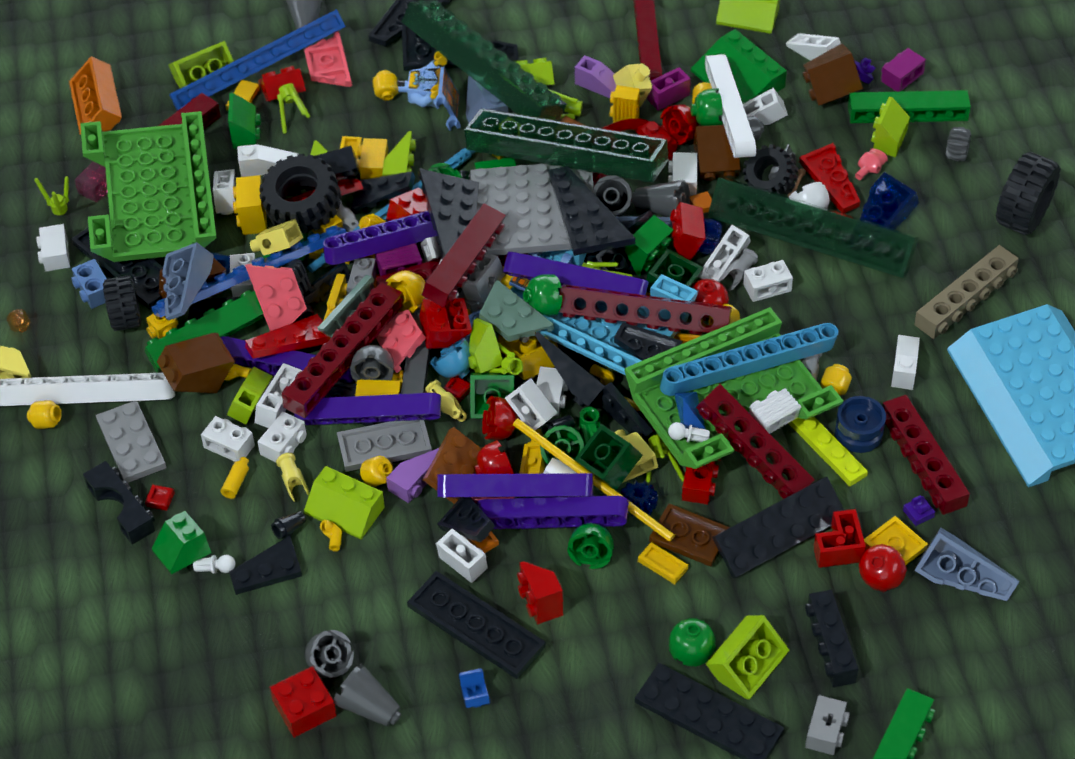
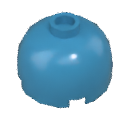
[430,338,471,378]

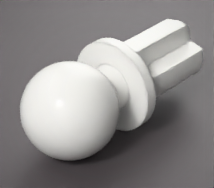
[668,422,710,442]
[193,555,235,574]

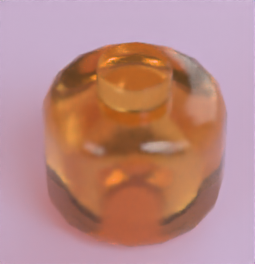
[6,309,31,332]

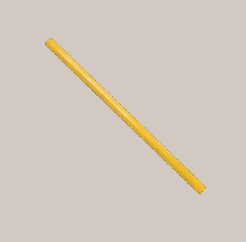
[513,418,675,542]

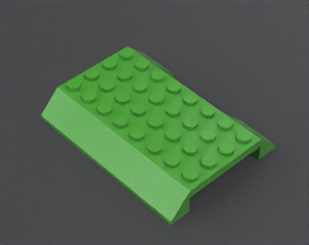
[80,111,216,262]
[624,307,844,469]

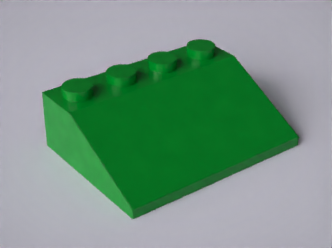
[691,29,787,104]

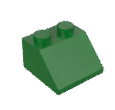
[228,93,261,149]
[470,372,515,418]
[152,511,211,575]

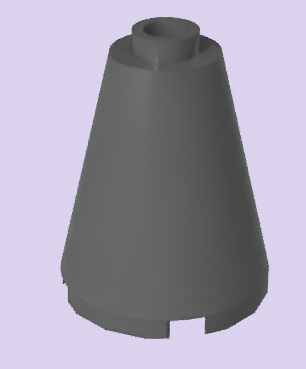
[286,0,323,30]
[592,175,632,216]
[632,180,690,217]
[333,664,401,727]

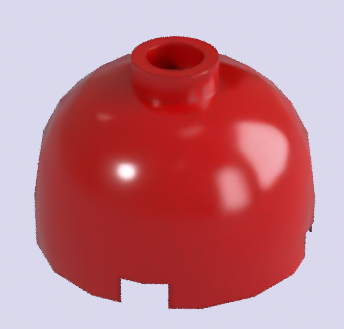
[660,104,699,145]
[692,279,729,320]
[482,396,520,440]
[474,440,513,474]
[859,544,907,592]

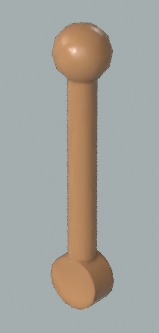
[787,169,806,199]

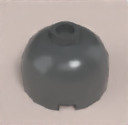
[350,345,394,382]
[305,630,354,678]

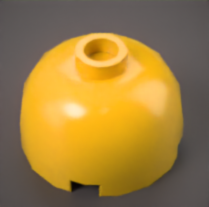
[386,270,426,313]

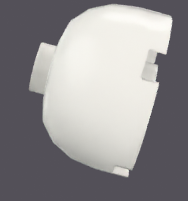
[787,182,830,220]

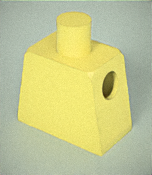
[613,64,652,107]
[250,219,303,255]
[614,429,658,484]

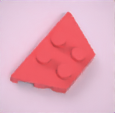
[304,31,352,87]
[245,264,307,331]
[376,310,426,373]

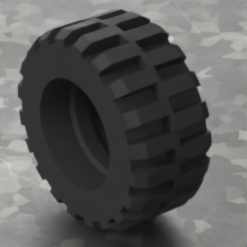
[995,152,1061,235]
[259,154,341,234]

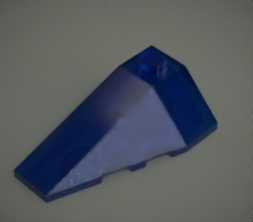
[849,172,919,255]

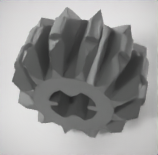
[946,127,971,161]

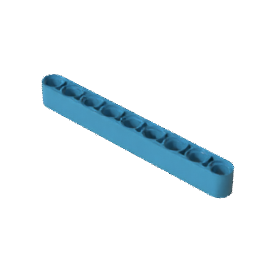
[660,323,838,396]

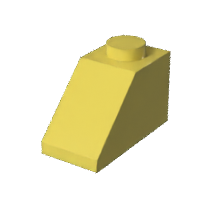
[0,346,31,379]

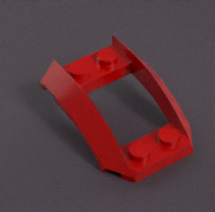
[587,118,678,173]

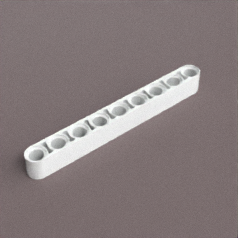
[705,54,756,158]
[0,373,175,406]

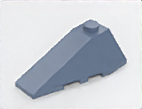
[466,67,508,130]
[162,242,214,320]
[914,527,1019,601]

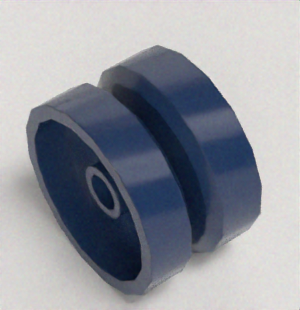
[835,396,886,453]

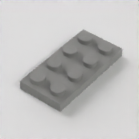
[96,401,166,482]
[337,420,432,472]

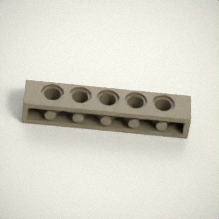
[914,245,1019,339]

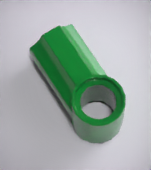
[579,407,600,445]

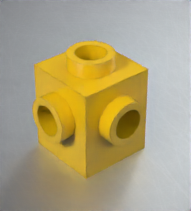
[146,313,179,339]

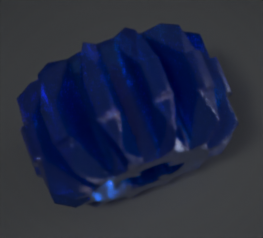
[697,219,722,254]
[621,480,658,517]

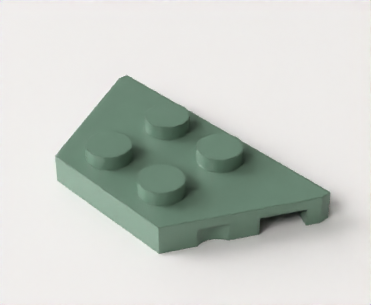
[317,275,374,338]
[479,280,554,342]

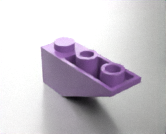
[575,55,616,98]
[386,448,439,503]

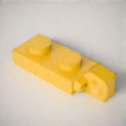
[324,274,348,320]
[519,429,545,474]

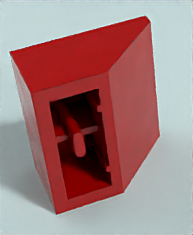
[258,66,306,101]
[419,298,472,348]
[517,561,563,624]

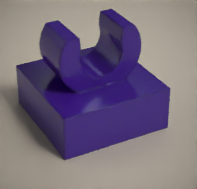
[854,57,875,84]
[903,495,935,526]

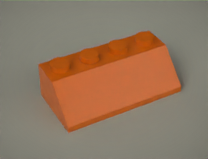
[69,56,122,135]

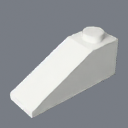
[786,34,841,61]
[743,88,788,125]
[237,144,298,177]
[213,169,236,215]
[701,225,751,282]
[420,236,442,262]
[891,335,920,390]
[255,363,303,428]

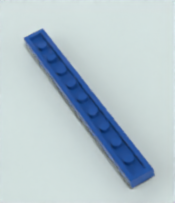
[169,9,346,111]
[151,225,346,318]

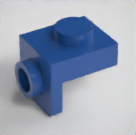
[459,669,490,708]

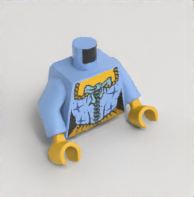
[397,50,447,107]

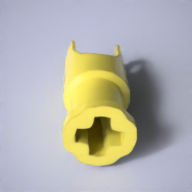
[424,380,467,422]
[276,453,309,502]

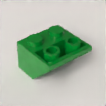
[625,215,673,276]

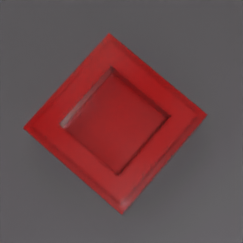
[443,376,470,403]
[145,484,174,511]

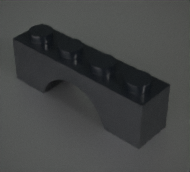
[83,461,155,545]

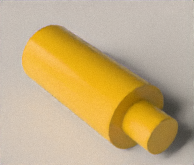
[220,457,249,499]

